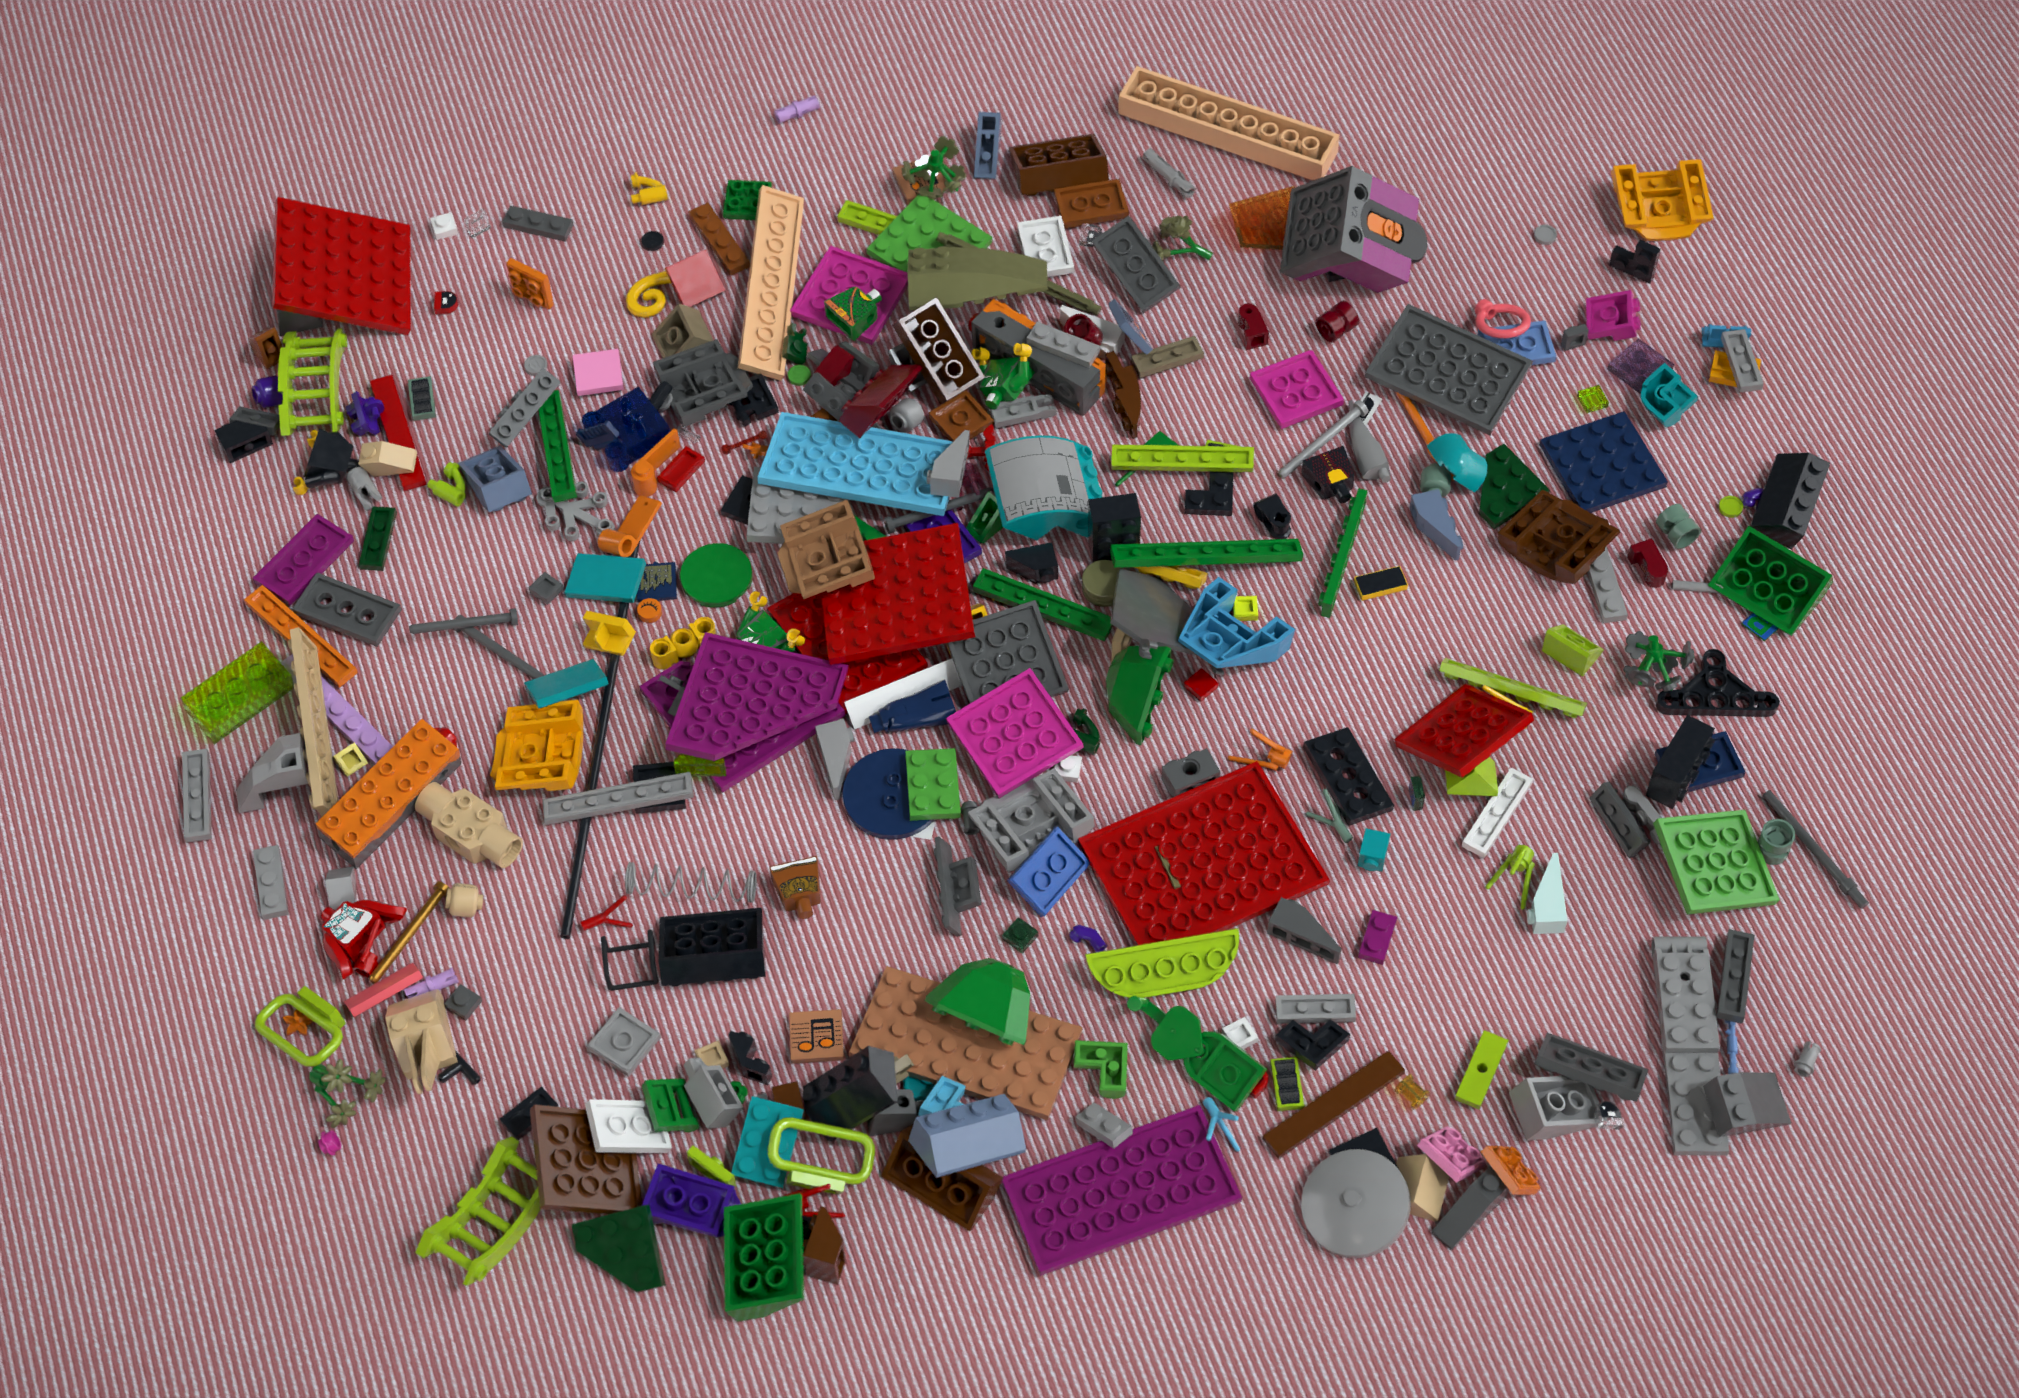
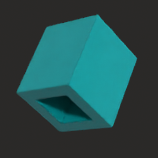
[1358,828,1391,872]

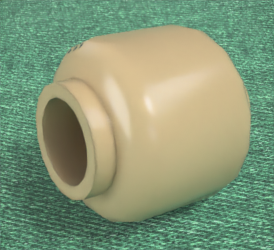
[445,883,483,918]

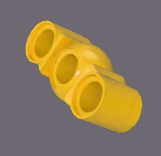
[650,617,717,670]

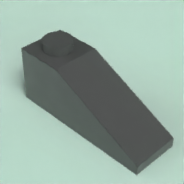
[1267,897,1342,964]
[1431,1167,1508,1251]

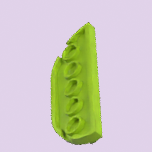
[1084,928,1239,998]

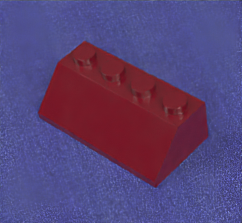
[838,365,923,438]

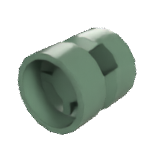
[1656,504,1701,549]
[1758,819,1795,865]

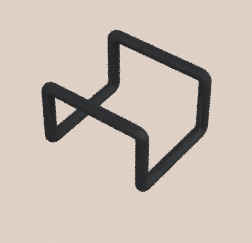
[601,930,659,991]

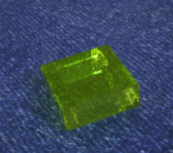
[1577,385,1609,413]

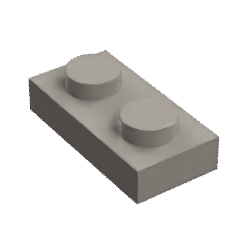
[1075,1102,1133,1148]

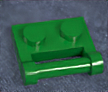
[641,1078,699,1133]

